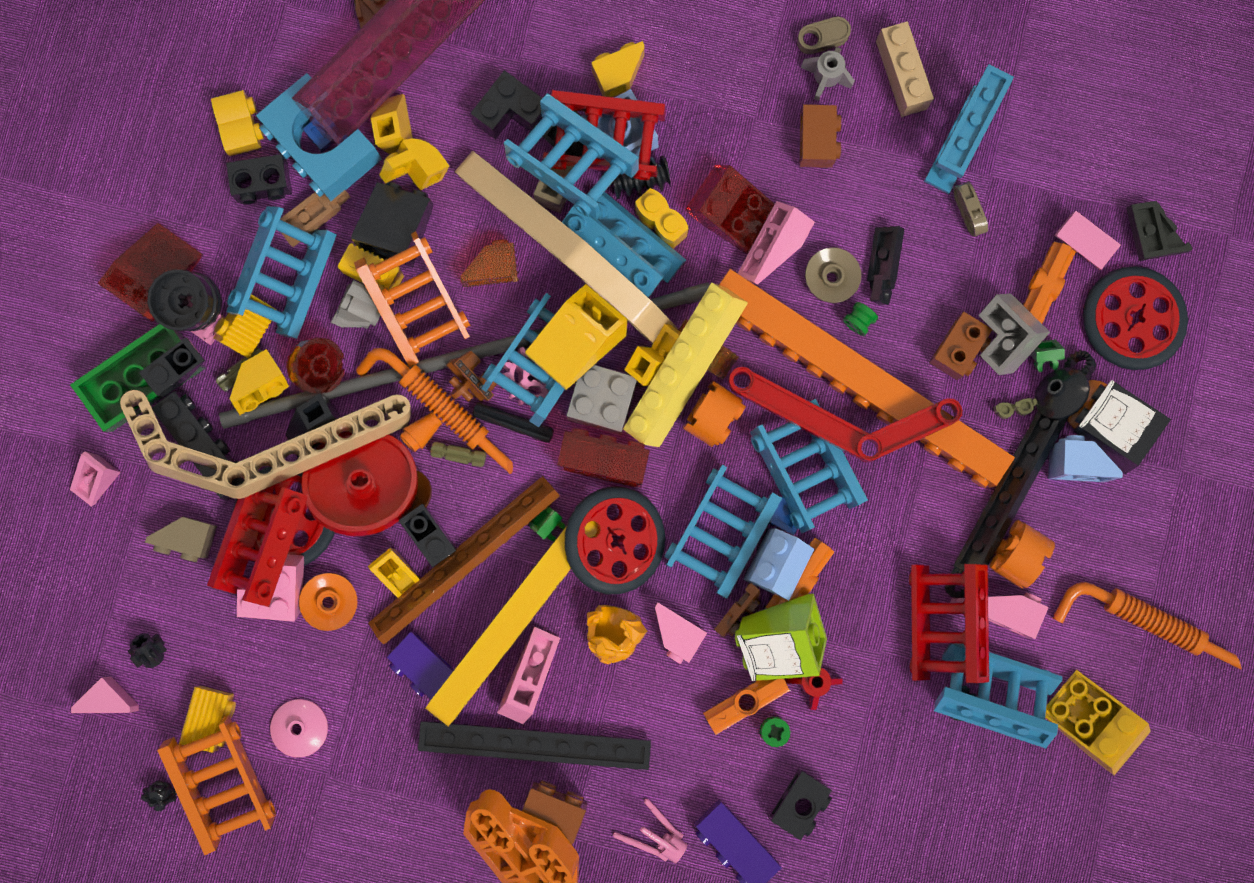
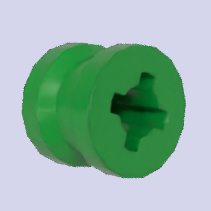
[843,302,878,337]
[760,716,791,747]

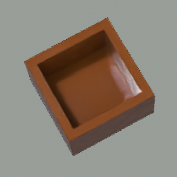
[522,780,587,845]

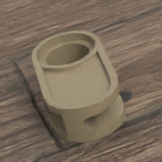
[797,17,851,54]
[953,182,988,237]

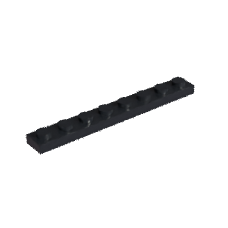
[418,721,651,770]

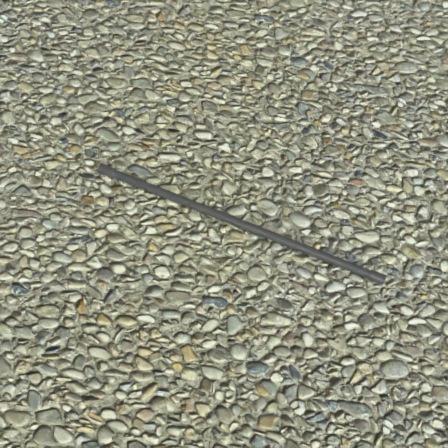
[219,282,710,429]

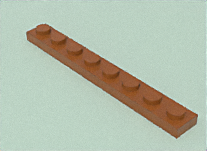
[368,476,560,645]

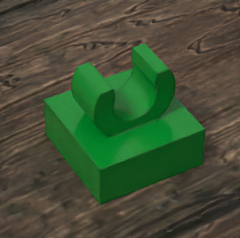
[1030,339,1065,372]
[527,506,566,542]

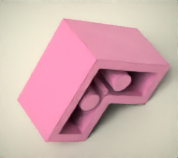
[237,554,304,621]

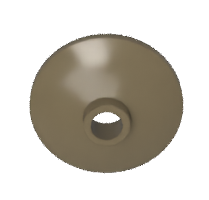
[805,248,861,303]

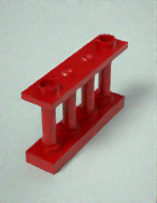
[543,90,666,180]
[207,480,308,607]
[909,564,989,683]

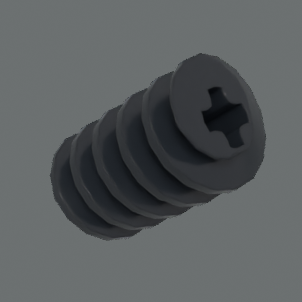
[613,155,671,199]

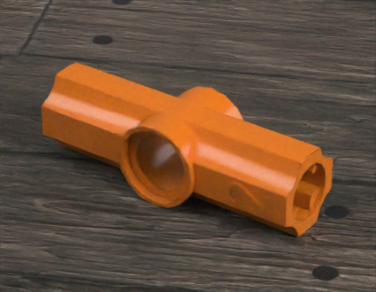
[1023,241,1076,324]
[765,538,834,609]
[703,679,790,735]

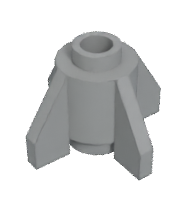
[801,47,855,101]
[331,280,380,329]

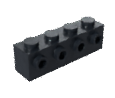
[152,391,245,500]

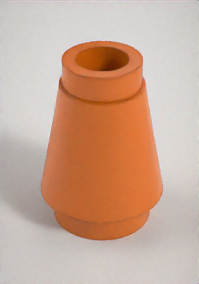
[400,412,442,453]

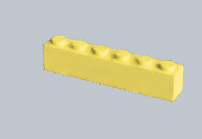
[623,283,748,447]

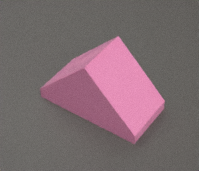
[70,451,120,507]
[71,676,139,713]

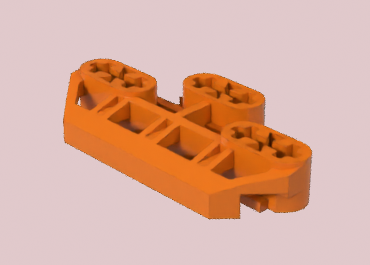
[463,789,579,883]

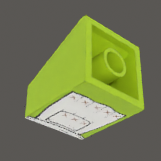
[735,594,827,681]

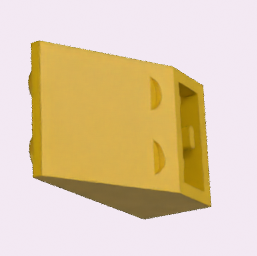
[525,284,628,390]
[1045,670,1151,775]

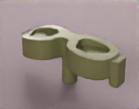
[993,398,1037,419]

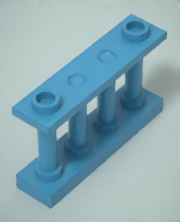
[924,64,1014,194]
[504,93,639,220]
[562,192,686,297]
[226,206,337,339]
[482,293,564,427]
[750,399,868,534]
[664,465,782,599]
[934,643,1062,748]

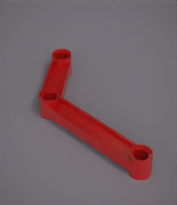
[729,367,963,463]

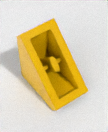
[368,548,420,598]

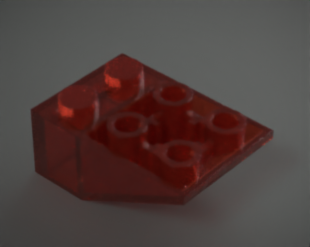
[685,165,775,255]
[98,223,203,322]

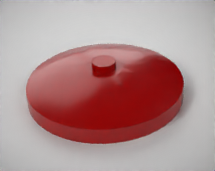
[302,431,418,536]

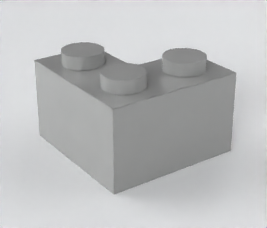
[979,294,1050,375]

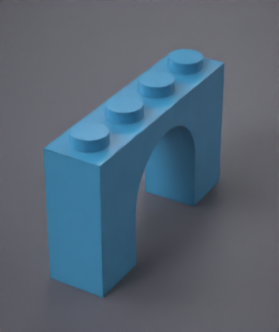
[256,73,382,201]

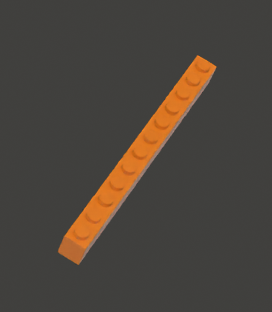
[719,269,1015,488]

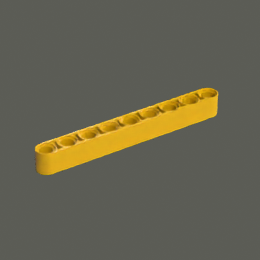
[425,521,598,727]

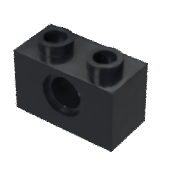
[768,769,832,841]

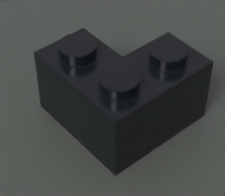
[470,70,543,139]

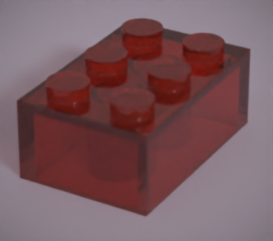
[557,428,650,489]

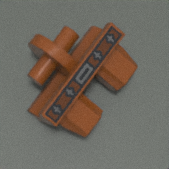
[446,351,496,402]

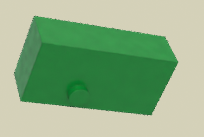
[70,324,206,432]

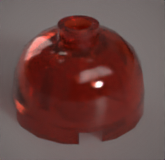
[286,337,345,394]

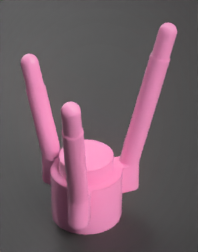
[613,799,688,863]

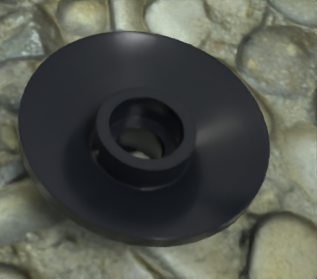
[1035,367,1090,420]

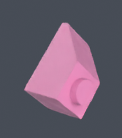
[654,602,707,664]

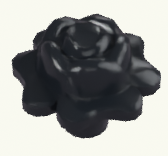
[141,780,177,811]

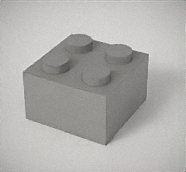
[567,365,637,436]

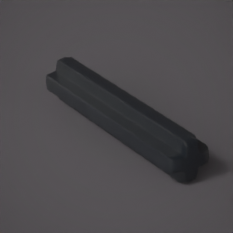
[473,402,554,443]

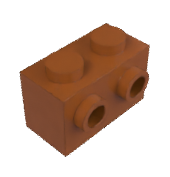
[799,104,841,168]
[929,311,993,380]

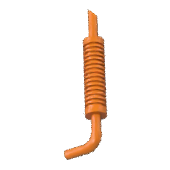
[356,348,513,474]
[1053,582,1242,670]

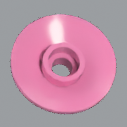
[270,699,328,757]

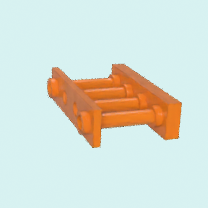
[354,231,471,367]
[157,715,276,855]

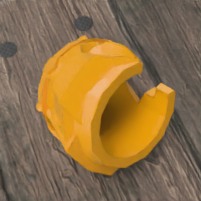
[587,605,647,664]

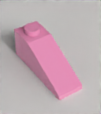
[738,201,815,284]
[950,593,1048,639]
[497,627,560,724]

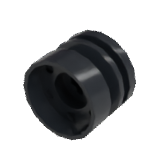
[147,269,222,331]

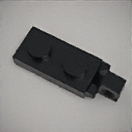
[867,226,905,305]

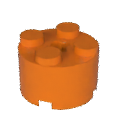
[683,381,746,447]
[989,520,1055,589]

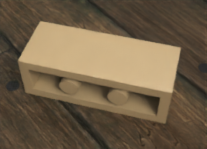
[876,21,934,117]

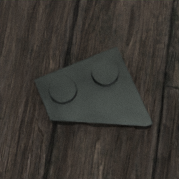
[1126,201,1193,261]

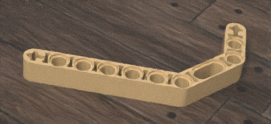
[454,151,678,344]
[120,390,411,499]

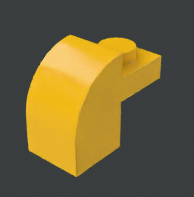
[379,139,449,191]
[625,324,681,386]

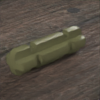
[215,348,262,391]
[430,442,486,467]

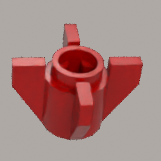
[784,668,843,710]

